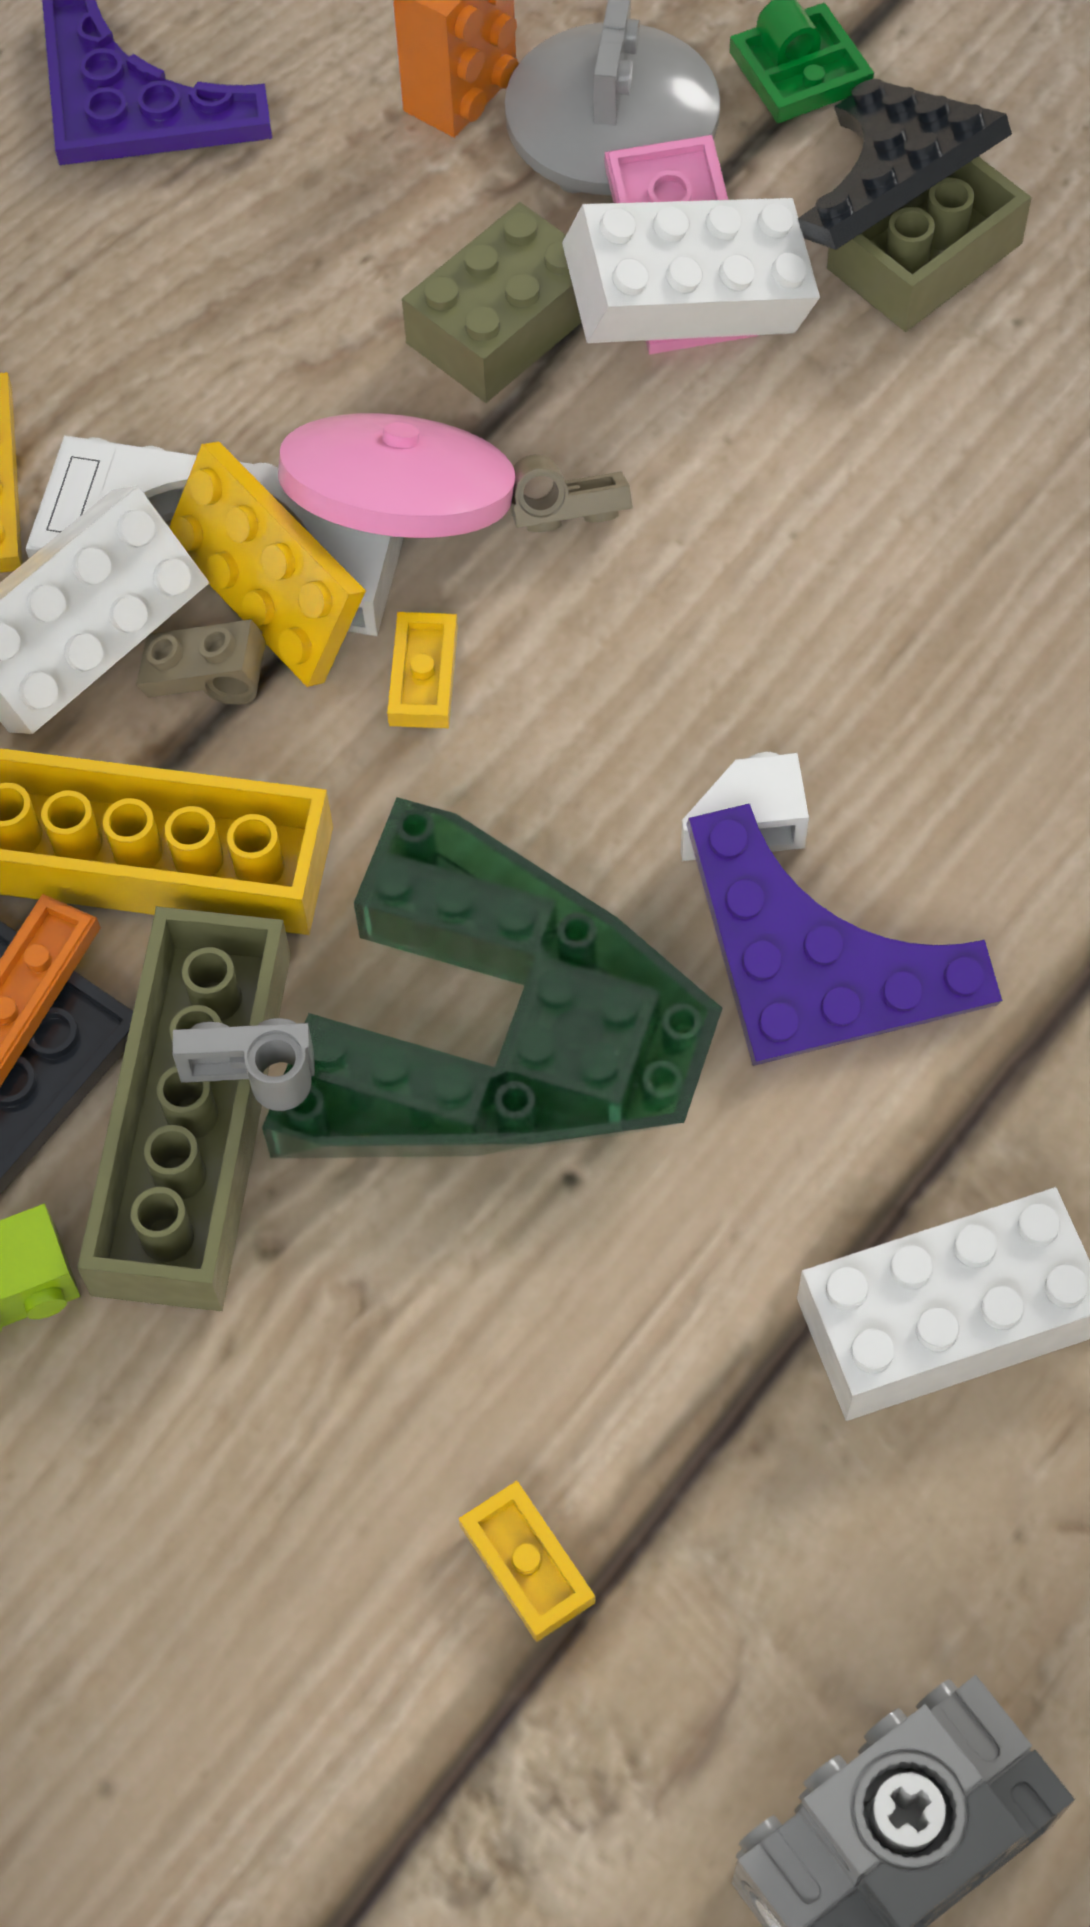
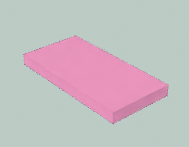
[604,135,758,354]

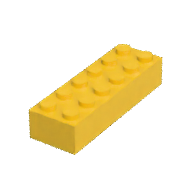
[0,748,333,935]

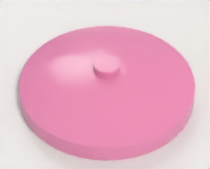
[278,413,515,538]

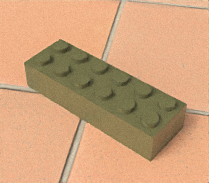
[77,906,291,1312]

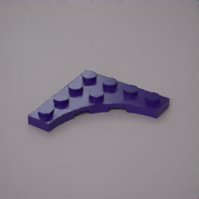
[42,0,273,166]
[686,803,1003,1066]

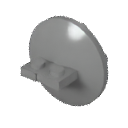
[505,0,720,195]

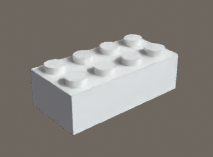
[562,198,820,343]
[0,486,210,734]
[797,1187,1090,1421]

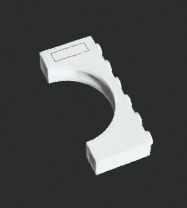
[26,435,404,636]

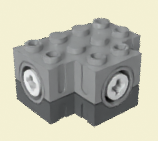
[732,1675,1075,1927]

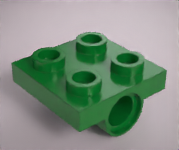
[729,0,874,124]

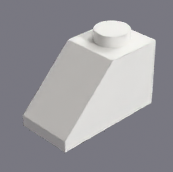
[681,752,809,861]

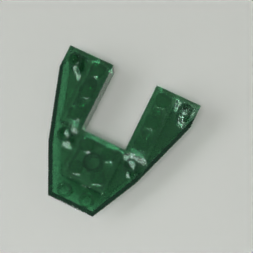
[262,797,723,1158]

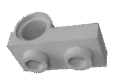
[173,1018,314,1111]

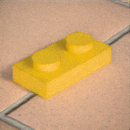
[387,612,458,729]
[458,1481,595,1642]

